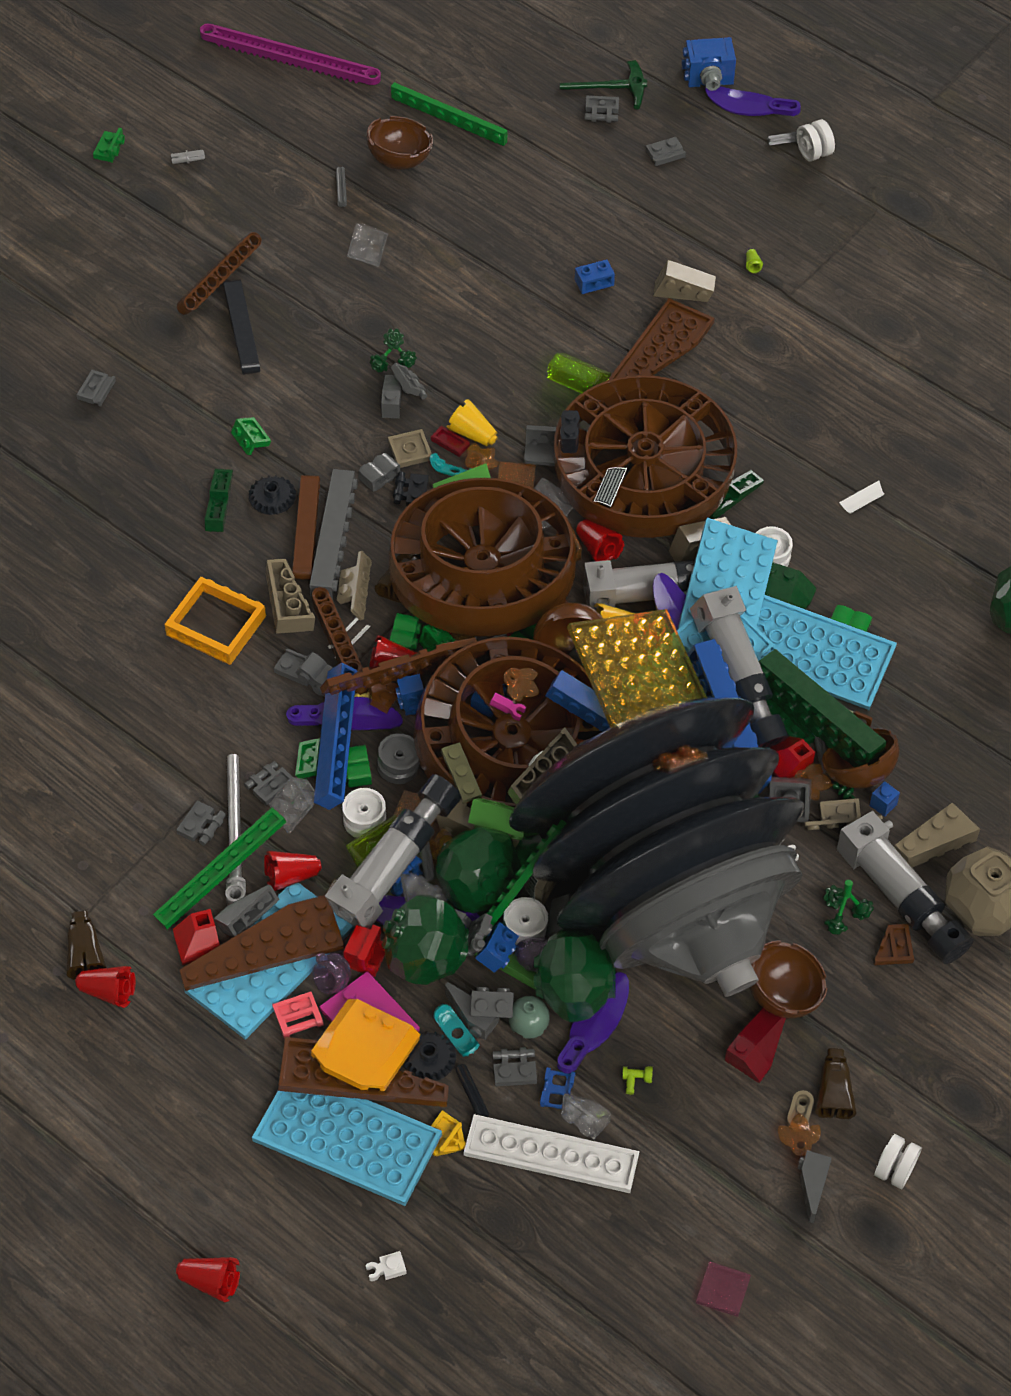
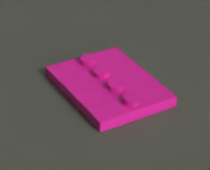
[319,971,420,1032]

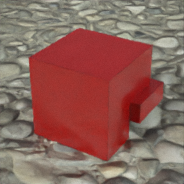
[344,925,385,977]

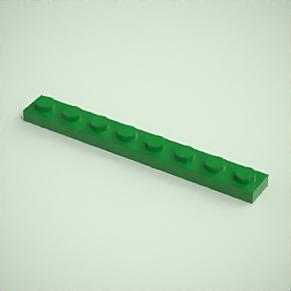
[391,82,508,146]
[153,807,286,930]
[482,819,567,940]

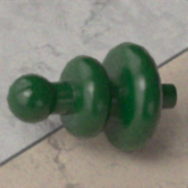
[832,782,855,800]

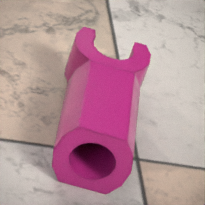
[490,693,526,721]

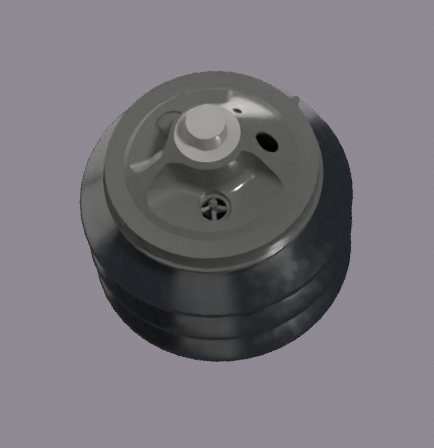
[509,698,804,997]

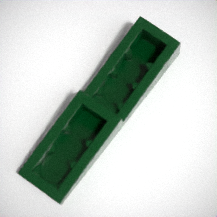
[205,469,233,532]
[708,470,764,519]

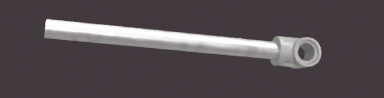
[225,754,246,906]

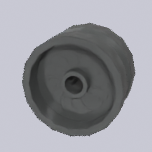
[377,734,420,784]

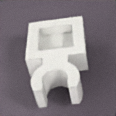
[366,1251,407,1281]

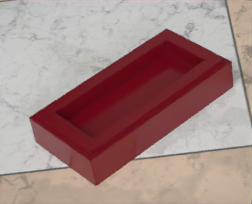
[431,425,470,457]

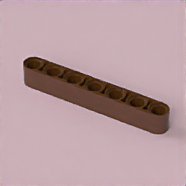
[177,232,262,315]
[293,475,320,580]
[312,587,368,695]

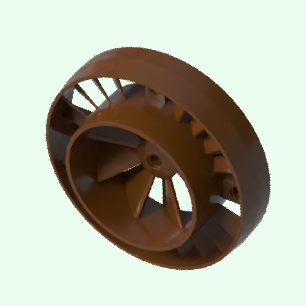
[554,375,737,538]
[389,478,576,636]
[414,637,602,808]

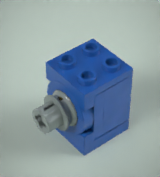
[682,37,736,91]

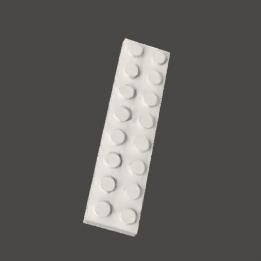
[464,1114,639,1193]

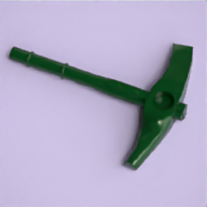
[560,60,647,110]

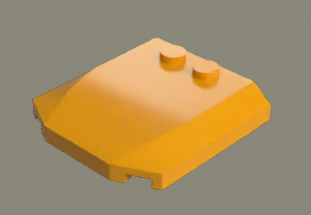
[311,999,420,1091]

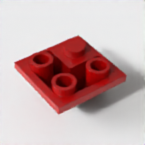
[770,736,815,778]
[173,909,220,965]

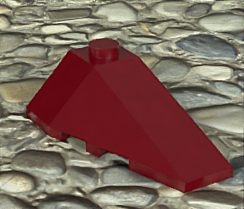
[725,1009,786,1083]

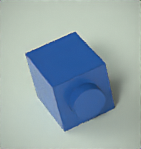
[869,781,900,817]

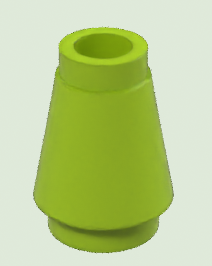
[746,249,763,273]

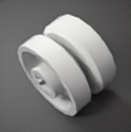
[796,119,835,161]
[756,527,793,567]
[342,788,386,839]
[503,897,548,950]
[874,1134,922,1189]

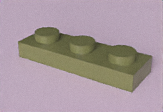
[441,742,482,803]

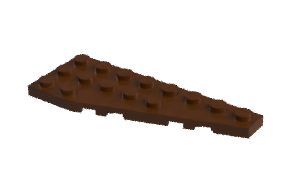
[608,298,715,380]
[320,637,477,695]
[180,895,344,991]
[278,1037,449,1107]

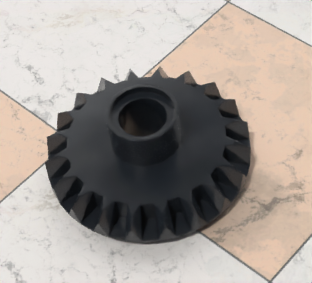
[249,475,296,515]
[403,1031,456,1081]

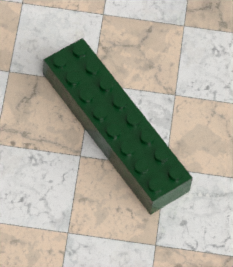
[759,649,886,768]

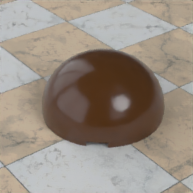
[366,116,433,170]
[533,603,610,657]
[822,728,899,789]
[749,940,827,1018]

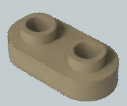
[787,1090,814,1132]

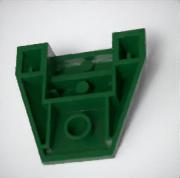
[765,562,817,609]

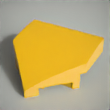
[431,1110,466,1156]

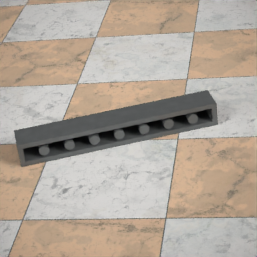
[310,469,358,599]

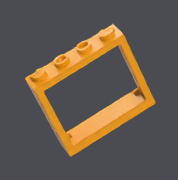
[164,577,266,665]

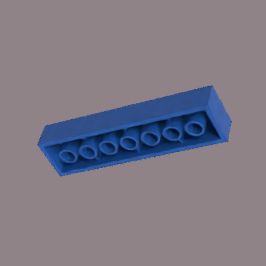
[684,639,772,794]

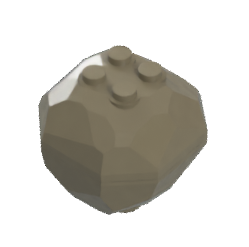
[945,846,1011,936]

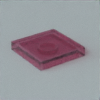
[696,1261,751,1317]

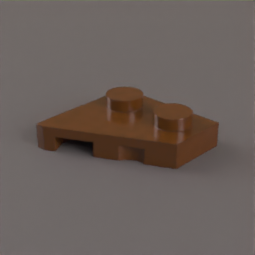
[368,682,399,714]
[874,924,914,965]

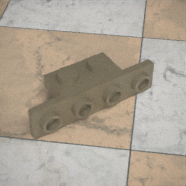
[337,551,372,620]
[802,798,883,831]

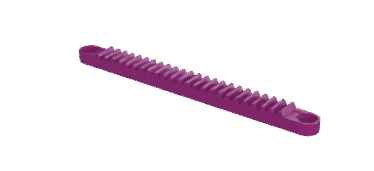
[200,24,381,85]

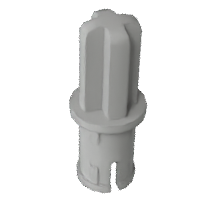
[171,150,205,164]

